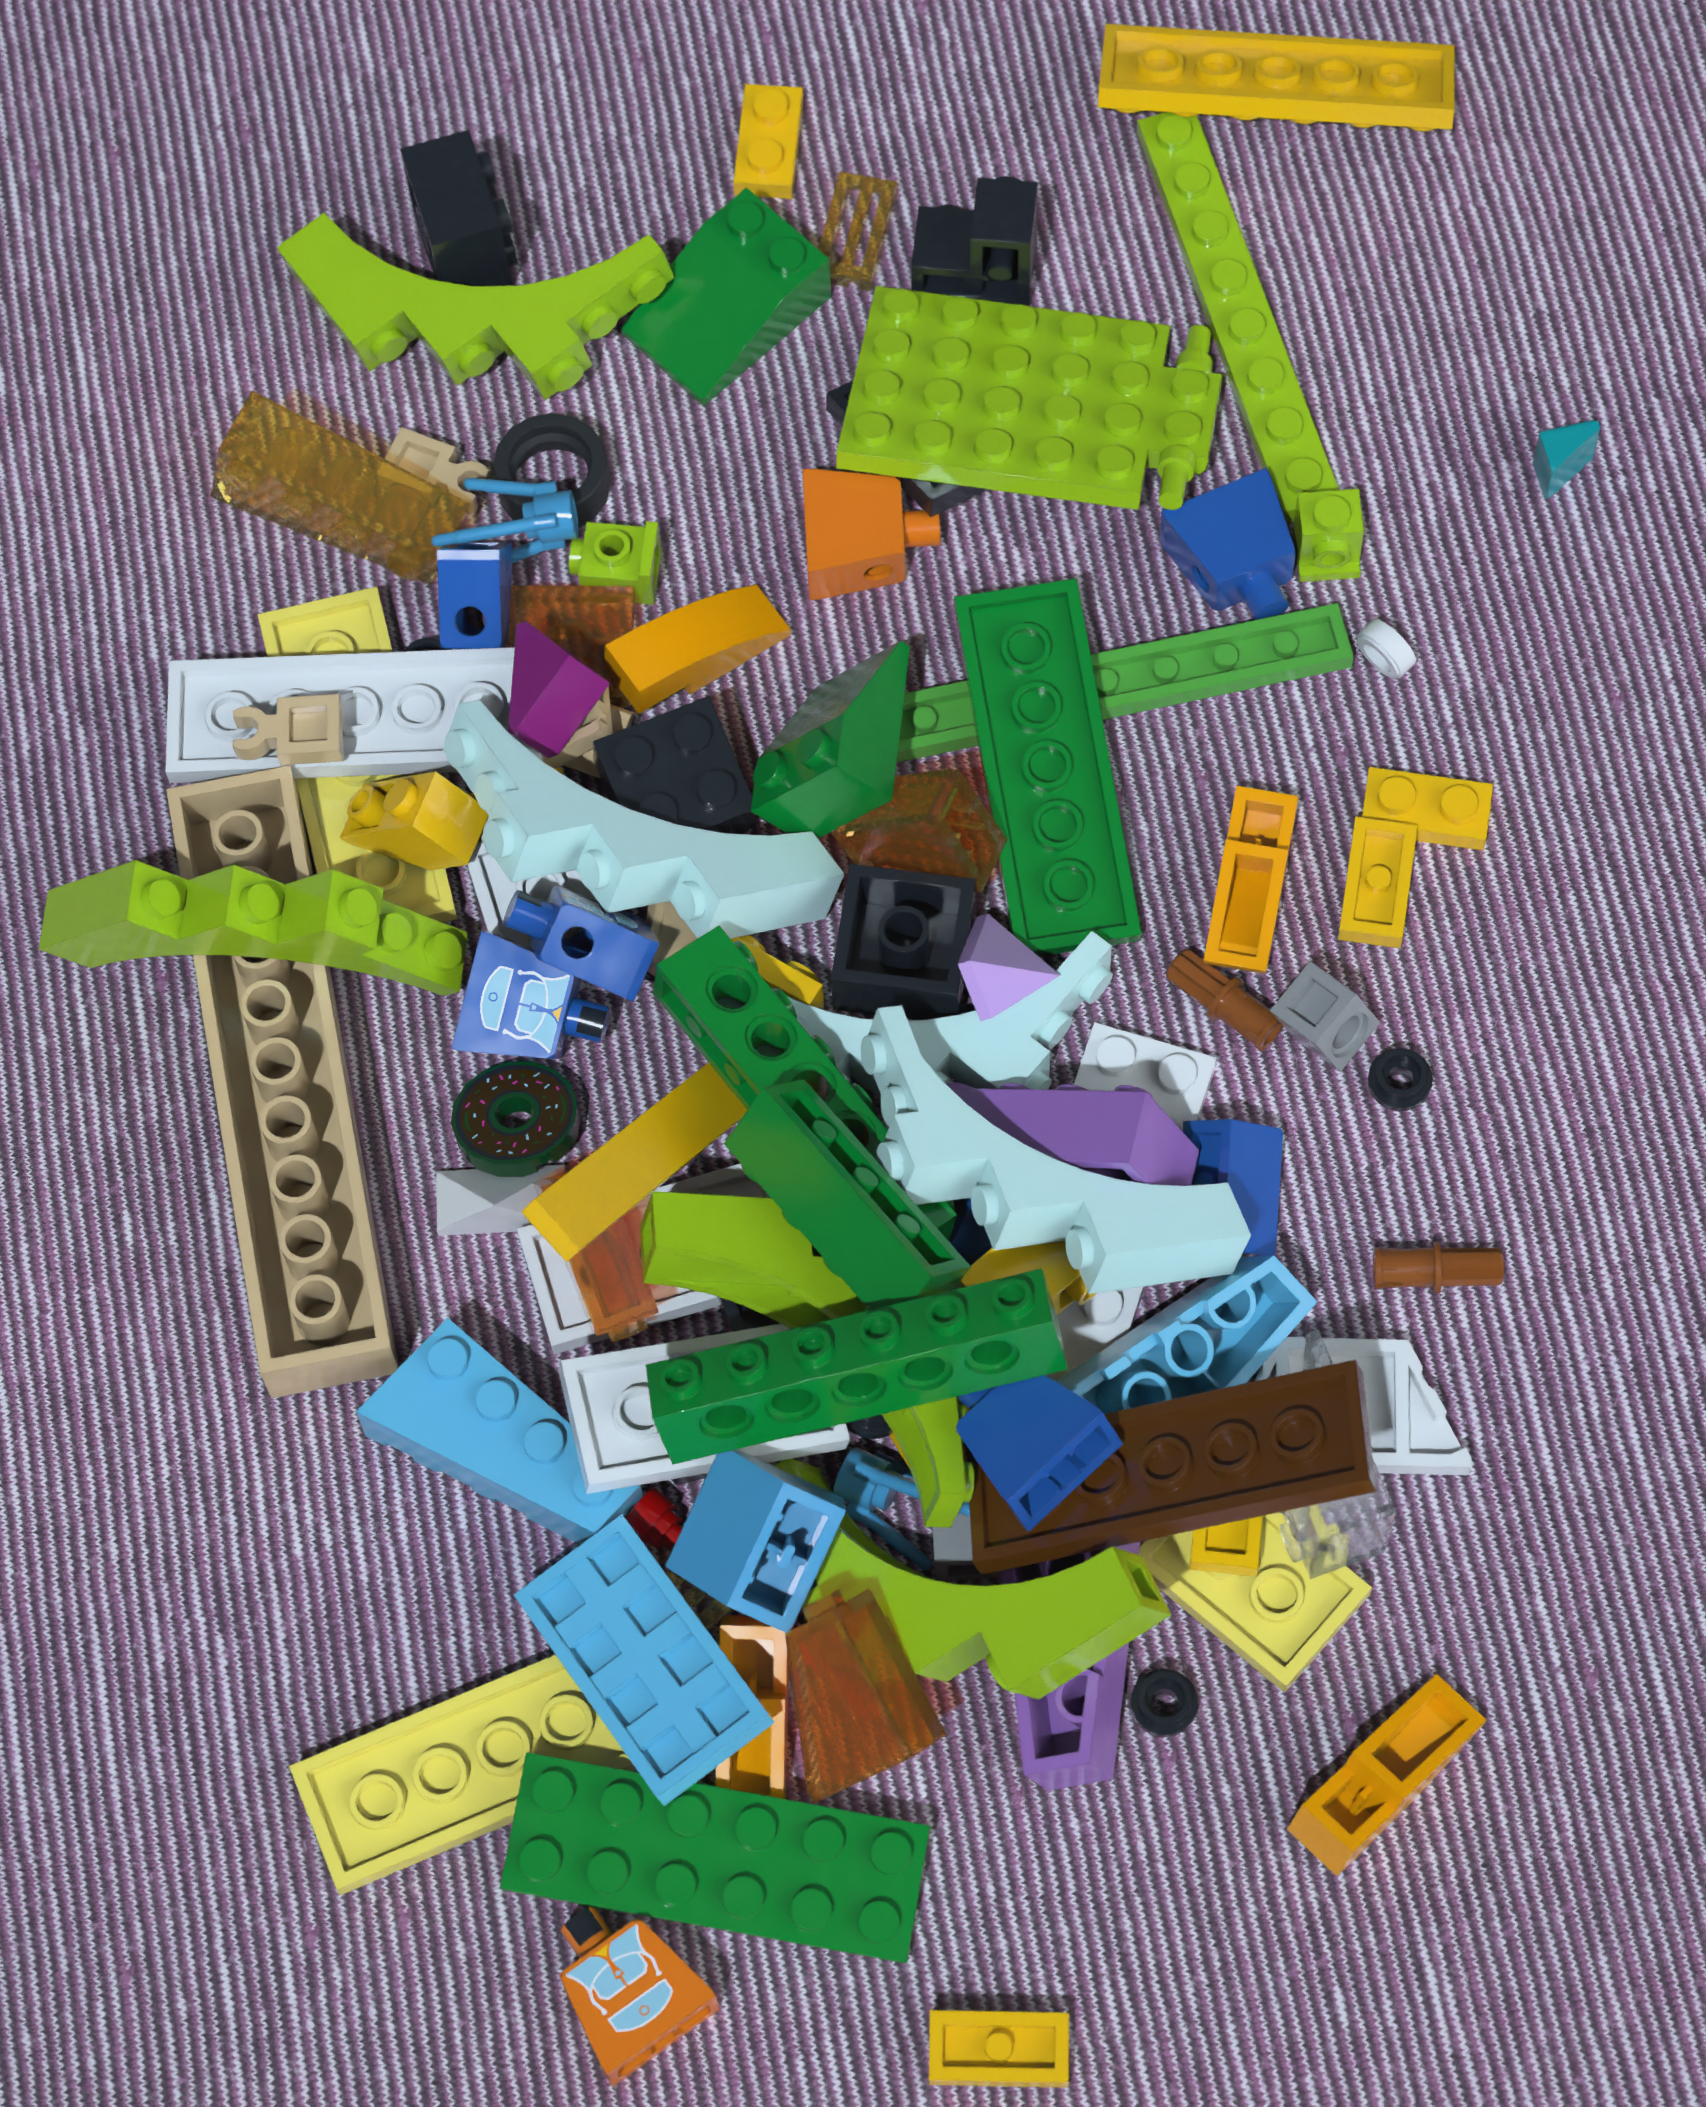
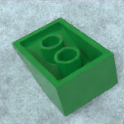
[621,187,832,407]
[751,641,910,838]

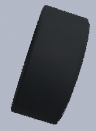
[493,413,611,528]

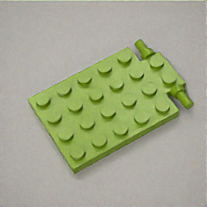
[836,286,1222,510]

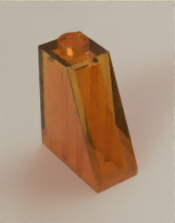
[832,768,1007,892]
[533,1167,659,1342]
[785,1588,947,1803]

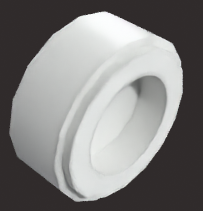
[1357,619,1416,679]

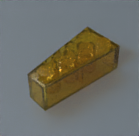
[210,391,470,585]

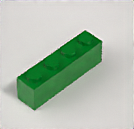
[724,1079,971,1311]

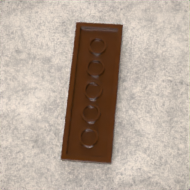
[966,1359,1377,1575]

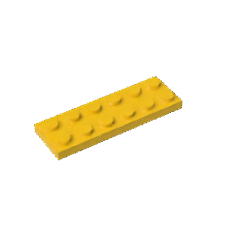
[1098,24,1455,131]

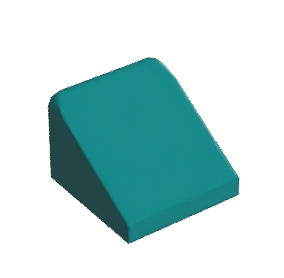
[1533,420,1600,499]

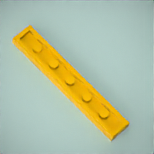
[521,1062,747,1262]

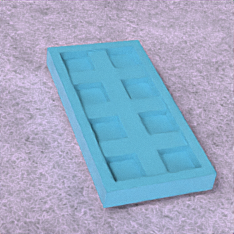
[514,1514,775,1806]

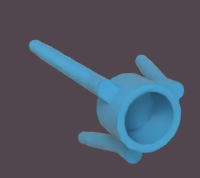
[431,478,579,563]
[833,1447,970,1571]

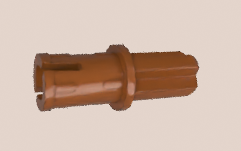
[1166,950,1283,1051]
[1373,1242,1504,1293]

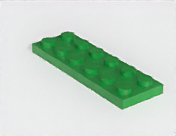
[953,578,1142,957]
[500,1752,930,1964]

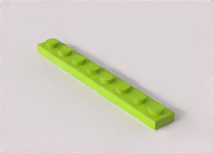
[1136,112,1339,524]

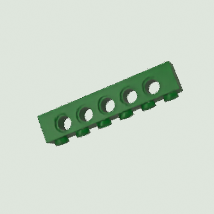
[653,926,957,1241]
[646,1268,1068,1465]

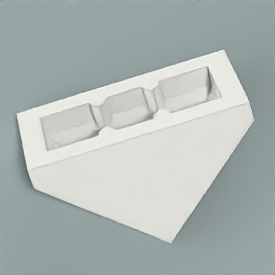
[436,1165,565,1236]

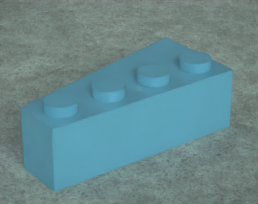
[1056,1255,1317,1414]
[356,1318,643,1545]

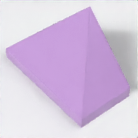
[958,914,1060,1021]

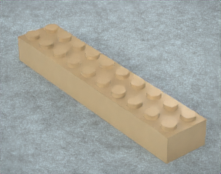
[166,765,399,1399]

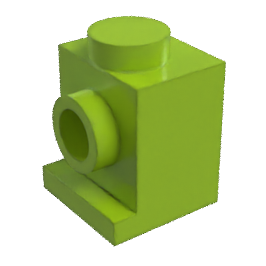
[1293,489,1364,582]
[569,521,662,605]

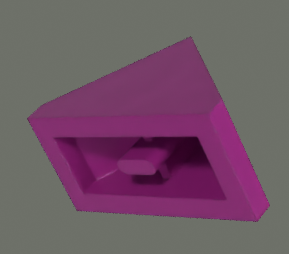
[508,621,610,758]

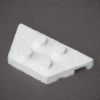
[1255,1337,1472,1475]

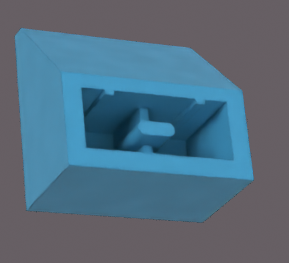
[665,1449,846,1634]

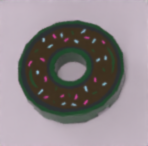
[451,1061,581,1177]

